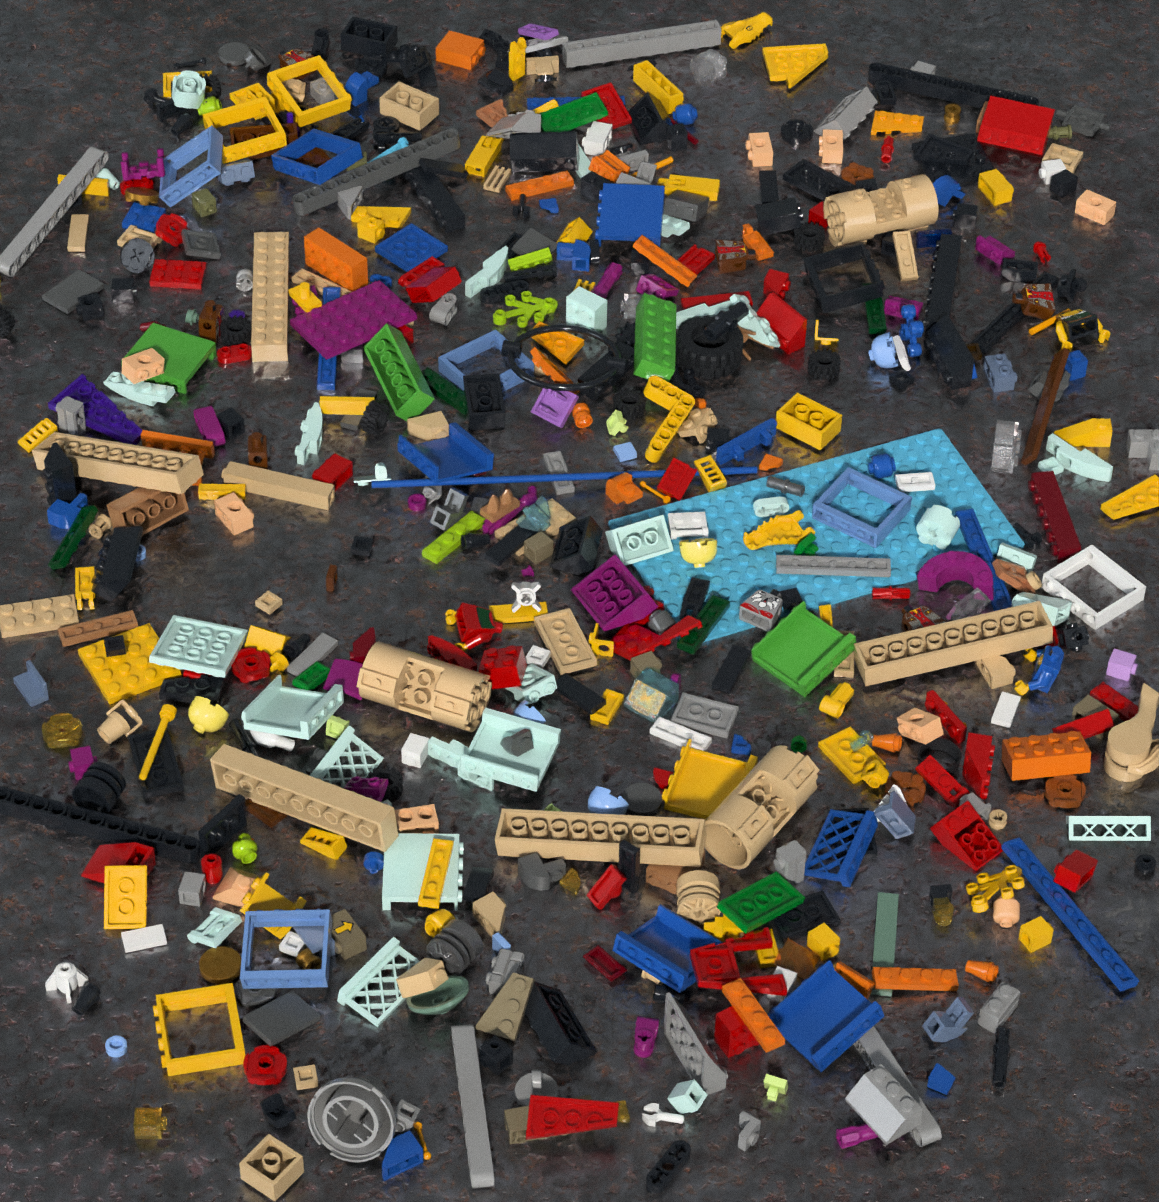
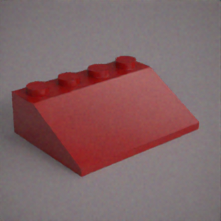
[977,96,1055,158]

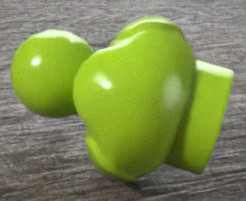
[232,833,257,864]

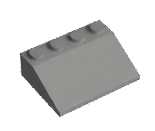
[664,992,728,1095]

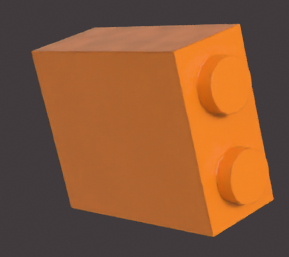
[436,30,486,70]

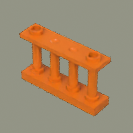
[141,430,215,486]

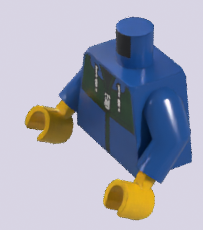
[1014,645,1064,695]

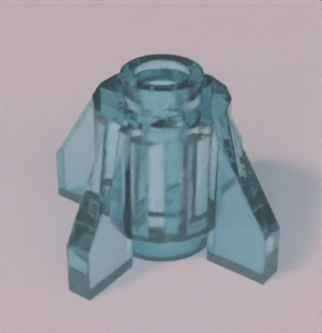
[516,496,551,532]

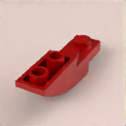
[427,635,477,671]

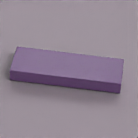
[518,23,559,40]

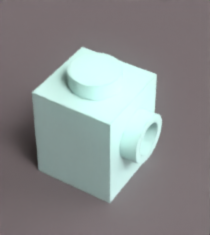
[667,1079,707,1114]

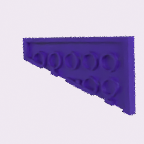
[48,374,142,445]

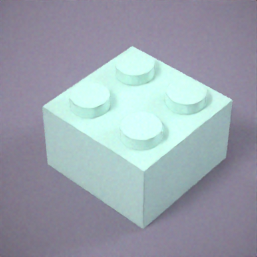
[566,286,607,333]

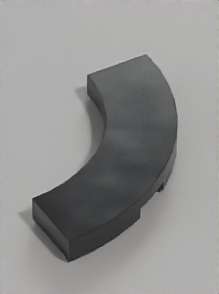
[479,29,510,71]

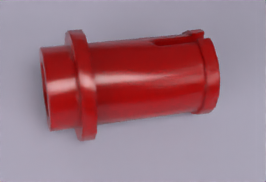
[1033,241,1051,263]

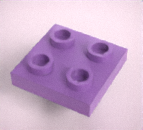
[531,380,579,428]

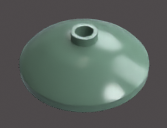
[407,975,469,1015]

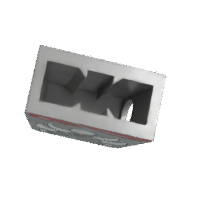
[739,589,783,632]

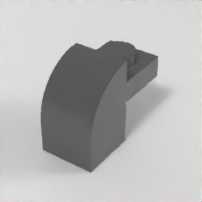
[1028,370,1071,402]
[430,488,469,531]
[518,853,566,891]

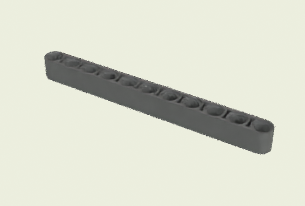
[292,128,460,216]

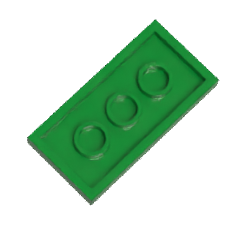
[540,92,608,132]
[717,872,805,934]

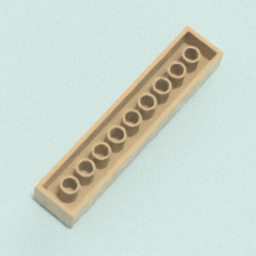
[251,232,290,362]
[32,432,204,494]
[854,601,1053,686]
[210,744,399,852]
[495,808,707,867]

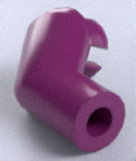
[519,486,537,507]

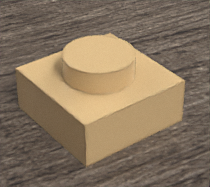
[255,591,283,615]
[293,1064,318,1090]

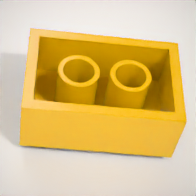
[776,393,842,450]

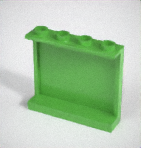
[121,323,217,394]
[751,601,856,697]

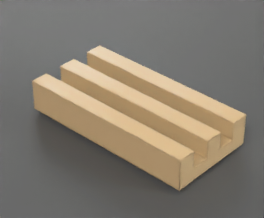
[483,165,511,193]

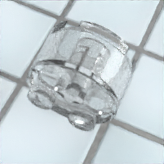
[690,49,727,87]

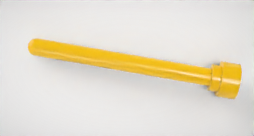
[139,704,177,780]

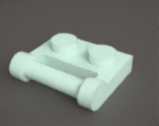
[187,907,242,948]

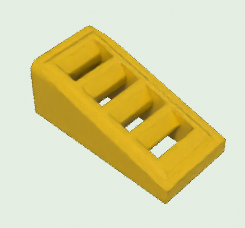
[18,418,58,453]
[694,455,727,492]
[300,827,347,860]

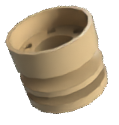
[676,870,721,926]

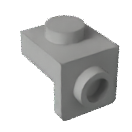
[738,1111,761,1151]

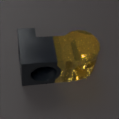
[929,884,954,926]

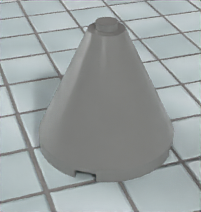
[307,1076,396,1162]

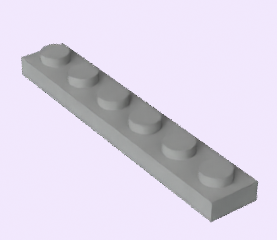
[776,555,891,577]

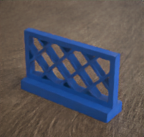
[804,809,878,888]

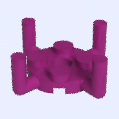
[120,148,165,181]

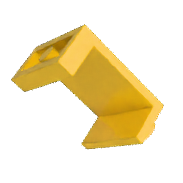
[240,872,307,940]

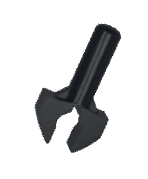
[143,88,169,106]
[513,194,530,219]
[1013,523,1042,549]

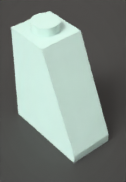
[1012,592,1072,626]

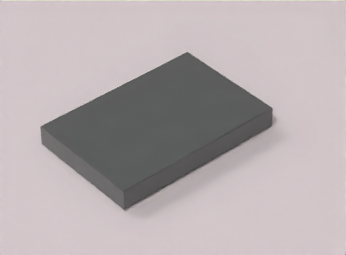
[42,270,104,314]
[243,990,321,1047]

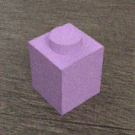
[1106,648,1138,682]

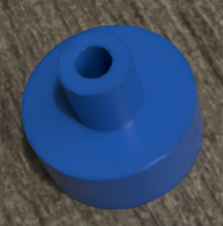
[364,852,384,874]

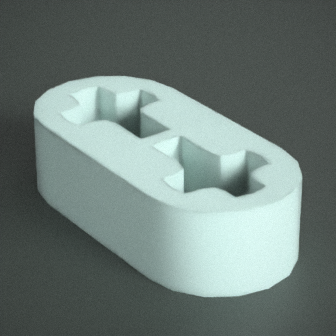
[753,497,789,517]

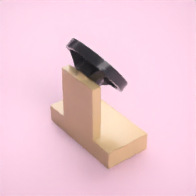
[526,56,559,82]

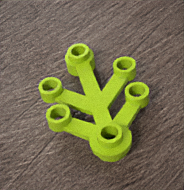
[493,291,558,328]

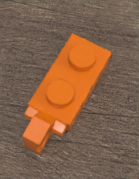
[742,223,774,261]

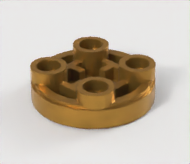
[125,187,159,206]
[199,946,241,985]

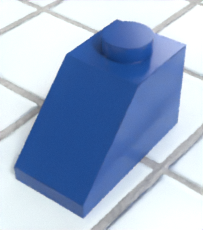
[1052,350,1088,381]
[382,1130,423,1181]

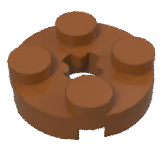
[840,162,874,186]
[885,771,926,807]
[1044,774,1086,808]

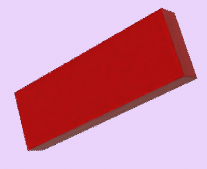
[1052,709,1115,739]

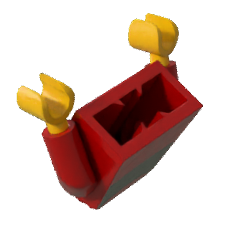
[445,603,503,652]

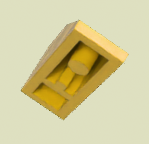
[1054,418,1112,447]

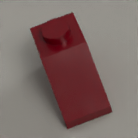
[349,627,376,664]

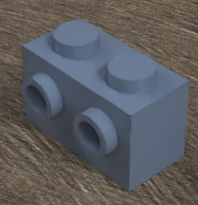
[217,158,255,186]
[983,353,1017,393]

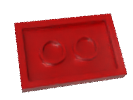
[581,82,632,130]
[149,259,207,290]

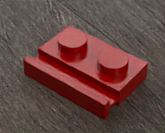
[677,244,715,275]
[656,458,697,501]

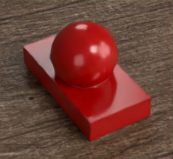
[586,864,627,910]

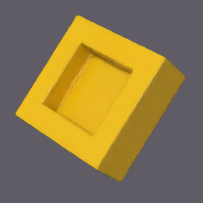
[704,917,723,942]

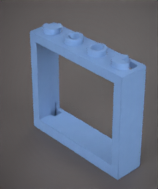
[159,125,223,208]
[438,329,534,392]
[812,467,912,548]
[240,908,333,989]

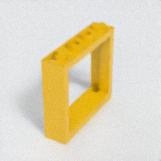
[267,55,352,128]
[202,96,287,164]
[153,983,245,1076]

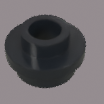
[1135,854,1156,874]

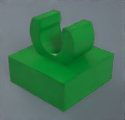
[794,533,819,556]

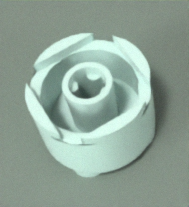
[172,71,206,109]
[916,505,960,550]

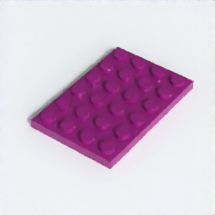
[290,280,417,360]

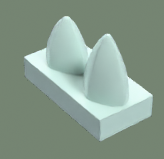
[996,542,1037,573]

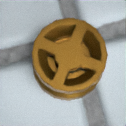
[944,104,961,124]
[296,948,322,970]

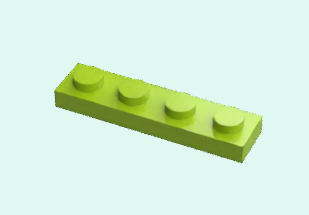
[422,511,486,564]

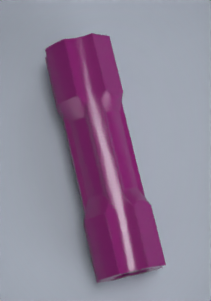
[591,262,622,299]
[836,1123,878,1149]

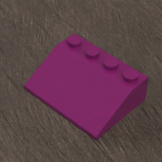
[570,555,658,632]

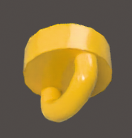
[270,652,289,672]

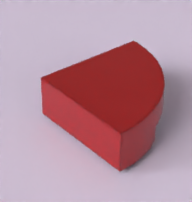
[653,767,673,790]

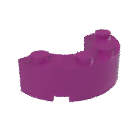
[917,551,994,600]

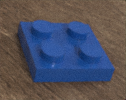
[122,202,166,233]

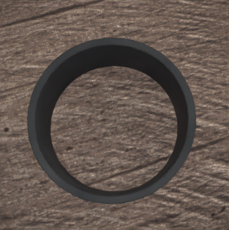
[918,738,962,776]

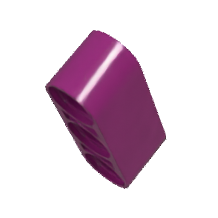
[193,405,225,447]

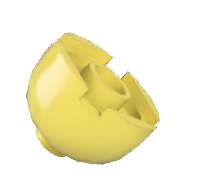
[679,538,717,567]
[188,696,229,734]

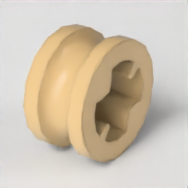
[988,809,1007,830]

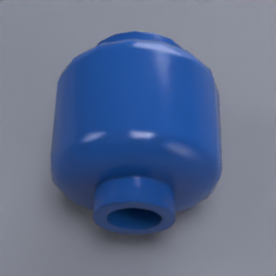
[673,103,698,125]
[867,453,896,479]

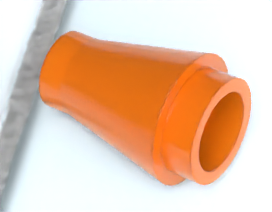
[872,733,902,753]
[965,960,999,982]

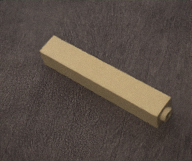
[222,461,335,511]

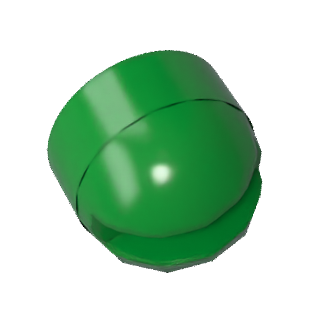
[791,735,807,753]

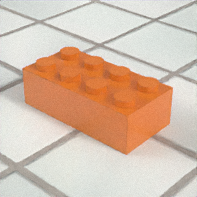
[304,227,368,292]
[1001,731,1091,781]

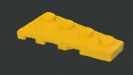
[1100,475,1159,520]

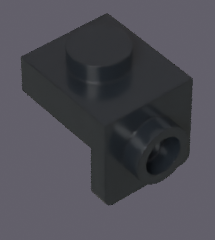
[260,1092,297,1129]

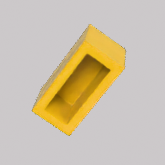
[978,169,1014,206]

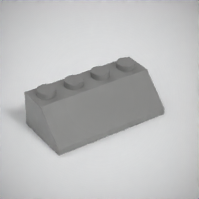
[813,86,878,140]

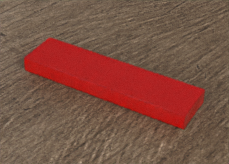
[681,291,753,310]

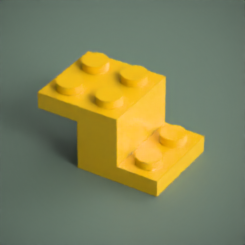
[229,83,285,120]

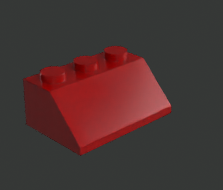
[756,292,807,354]

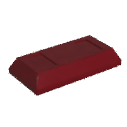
[583,945,627,982]

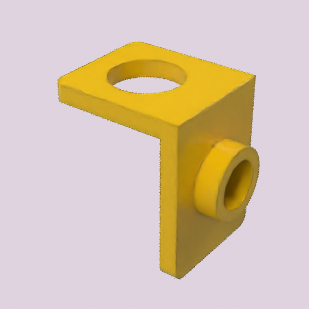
[814,320,839,345]
[589,623,614,657]

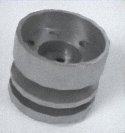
[426,919,483,976]

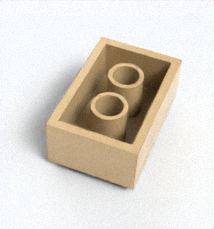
[380,82,439,130]

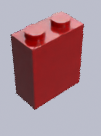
[405,266,462,303]

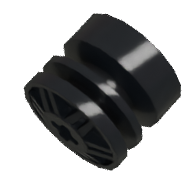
[72,762,126,814]

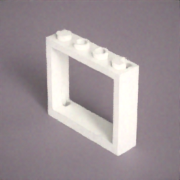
[1041,545,1146,630]

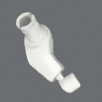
[250,730,295,752]

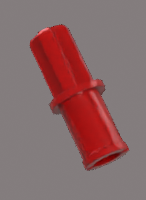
[881,136,894,163]
[872,586,910,601]

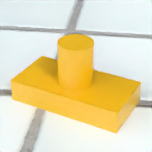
[288,282,322,313]

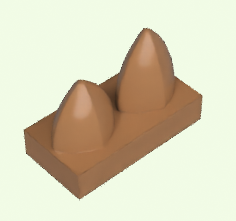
[480,489,520,523]

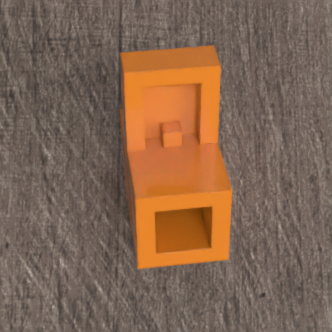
[606,472,643,505]

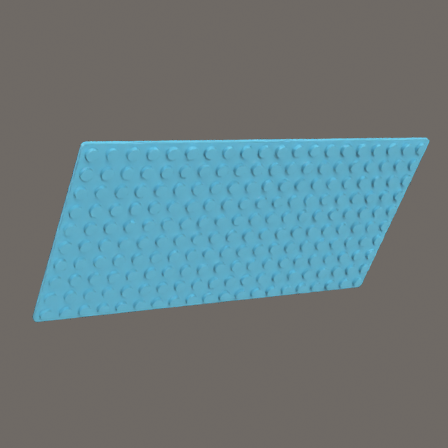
[608,429,1025,642]

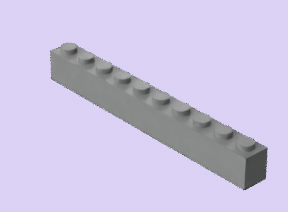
[562,20,721,68]

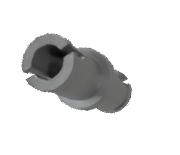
[766,476,805,497]

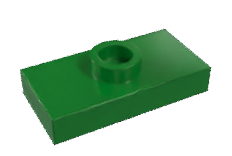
[292,661,330,691]

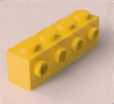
[633,60,684,114]

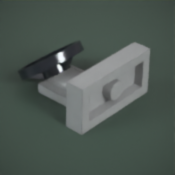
[610,144,649,172]

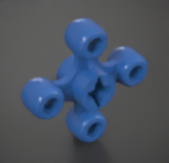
[899,304,924,357]

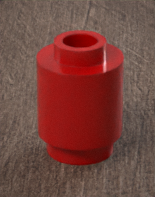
[201,854,223,884]

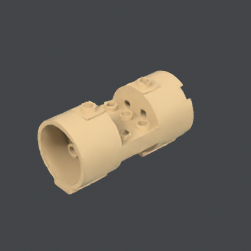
[823,174,938,249]
[356,641,492,732]
[705,745,820,869]

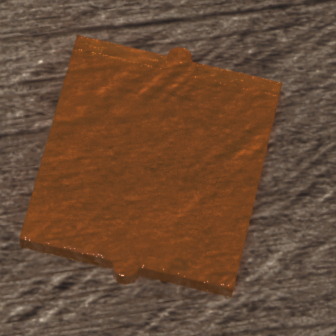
[773,938,820,981]

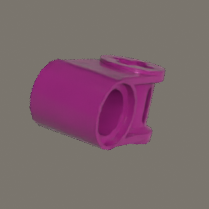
[634,1016,659,1058]

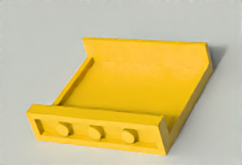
[662,739,758,820]

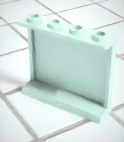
[242,675,344,740]
[460,708,561,792]
[382,833,464,911]

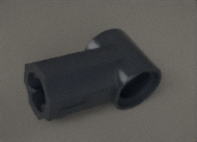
[311,28,329,59]

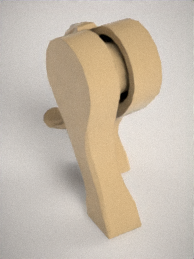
[1103,683,1159,782]

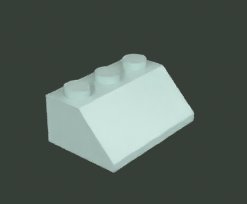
[605,515,674,566]

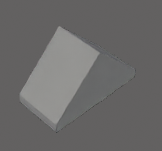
[337,186,363,220]

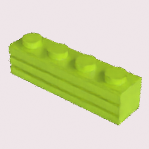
[508,247,553,271]

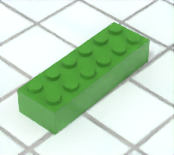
[634,293,676,382]
[363,323,435,421]

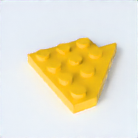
[762,43,828,89]

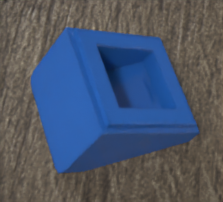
[927,1063,956,1095]

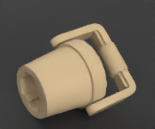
[97,700,142,744]

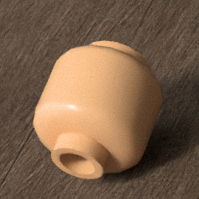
[993,896,1020,928]

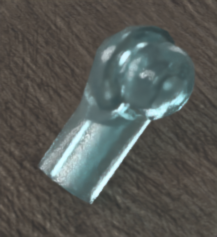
[849,730,874,752]

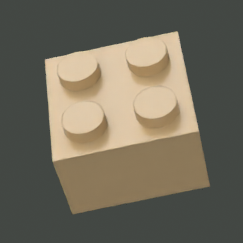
[239,1134,304,1201]

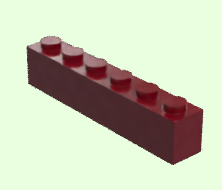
[1028,471,1081,563]

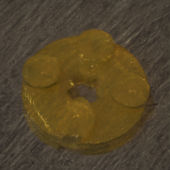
[42,713,83,748]

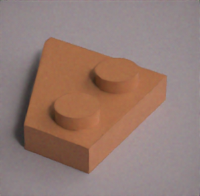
[476,99,508,128]
[992,558,1036,594]

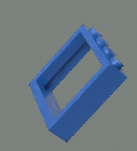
[271,128,363,185]

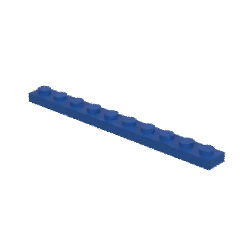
[1001,837,1139,992]

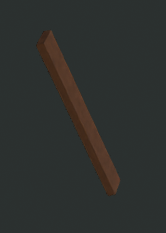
[1021,348,1069,466]

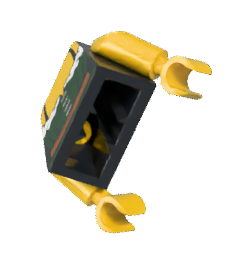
[1056,309,1110,352]

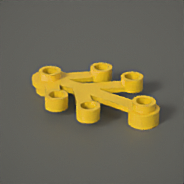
[966,865,1025,913]

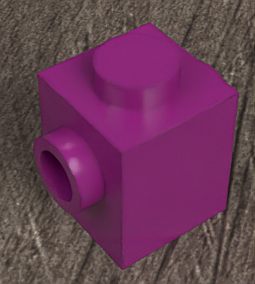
[68,746,98,780]

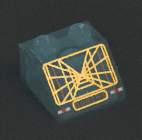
[624,667,679,723]

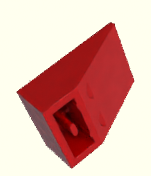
[962,732,995,800]
[930,800,1003,871]
[81,842,156,883]

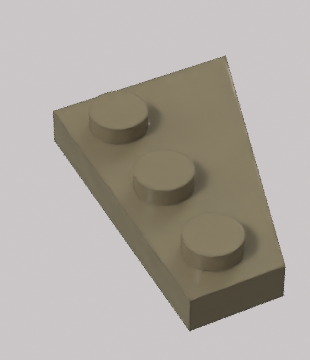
[474,972,535,1042]

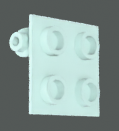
[353,462,391,486]

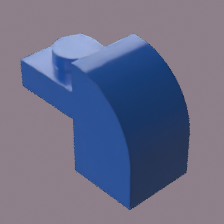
[345,71,379,106]
[933,175,965,206]
[557,239,591,272]
[47,493,89,529]

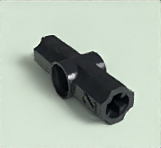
[703,301,749,342]

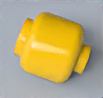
[425,909,455,938]

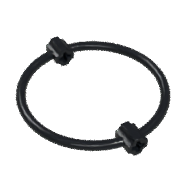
[501,325,627,391]

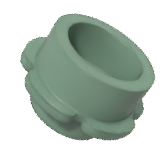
[185,309,199,326]

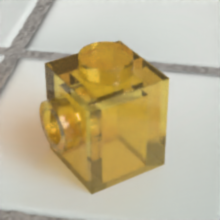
[133,1108,167,1139]

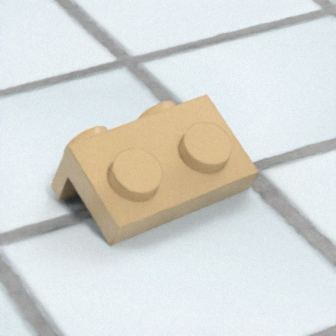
[678,408,718,443]

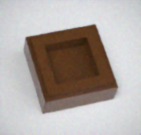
[326,564,338,592]

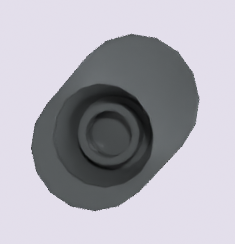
[243,44,271,71]

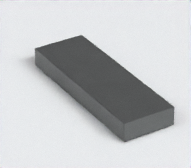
[340,388,377,431]

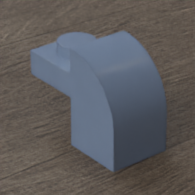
[922,997,974,1042]

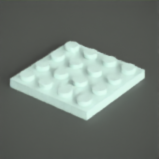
[149,615,248,678]

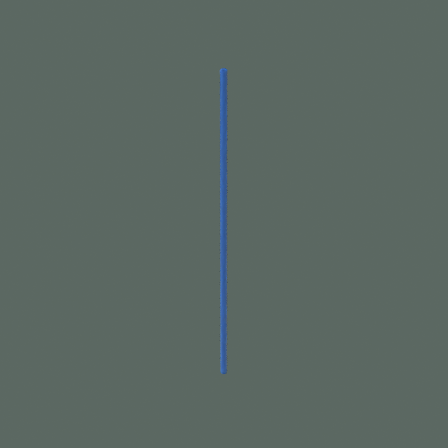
[371,466,757,488]

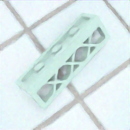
[1066,816,1151,841]

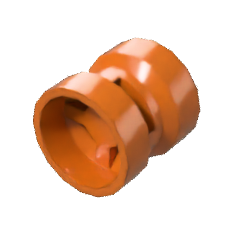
[571,403,593,428]

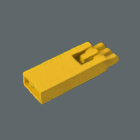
[465,135,504,177]
[657,174,720,201]

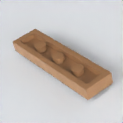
[58,610,138,647]

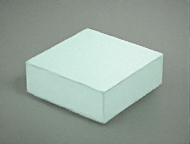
[1038,456,1064,475]

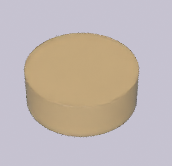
[1026,571,1042,590]

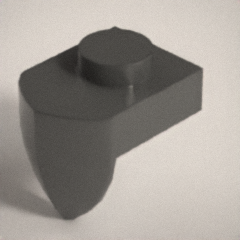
[500,729,534,757]

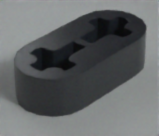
[590,239,599,266]

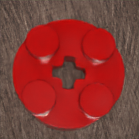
[155,213,190,247]
[231,647,271,683]
[243,1045,287,1085]

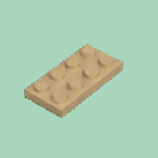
[495,498,576,556]
[0,594,79,638]
[534,608,597,675]

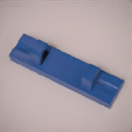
[716,418,777,465]

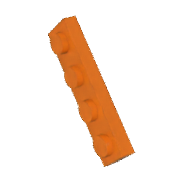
[505,171,574,201]
[632,235,698,287]
[530,347,579,395]
[872,967,959,991]
[722,978,785,1053]

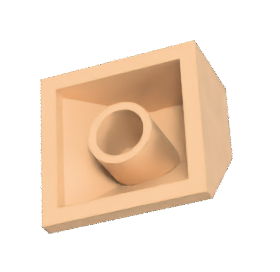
[213,867,268,908]

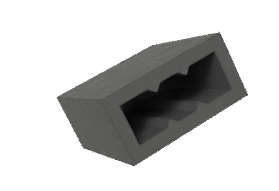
[663,190,709,222]

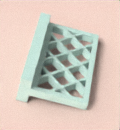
[309,726,384,788]
[337,937,420,1027]

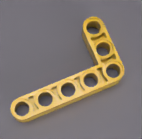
[643,376,695,463]

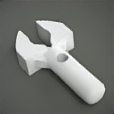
[642,1103,685,1127]

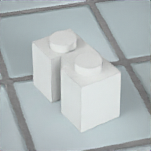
[582,121,612,156]

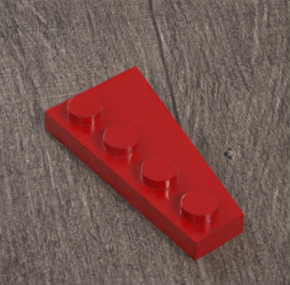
[526,1095,619,1140]

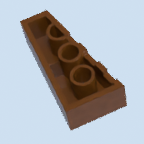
[230,123,298,160]

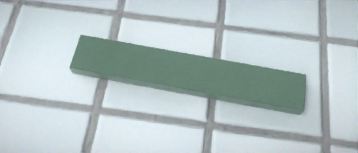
[870,892,899,997]

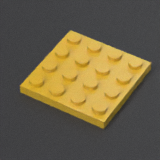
[78,623,182,705]

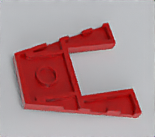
[608,598,702,661]
[689,927,787,996]

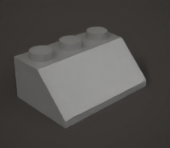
[487,110,541,139]
[845,1064,923,1145]

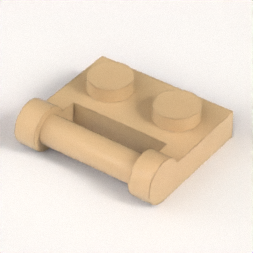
[270,79,306,103]
[1041,143,1083,174]
[117,225,162,248]

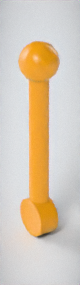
[639,481,670,504]
[414,1122,431,1160]

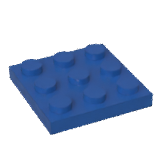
[375,223,448,272]

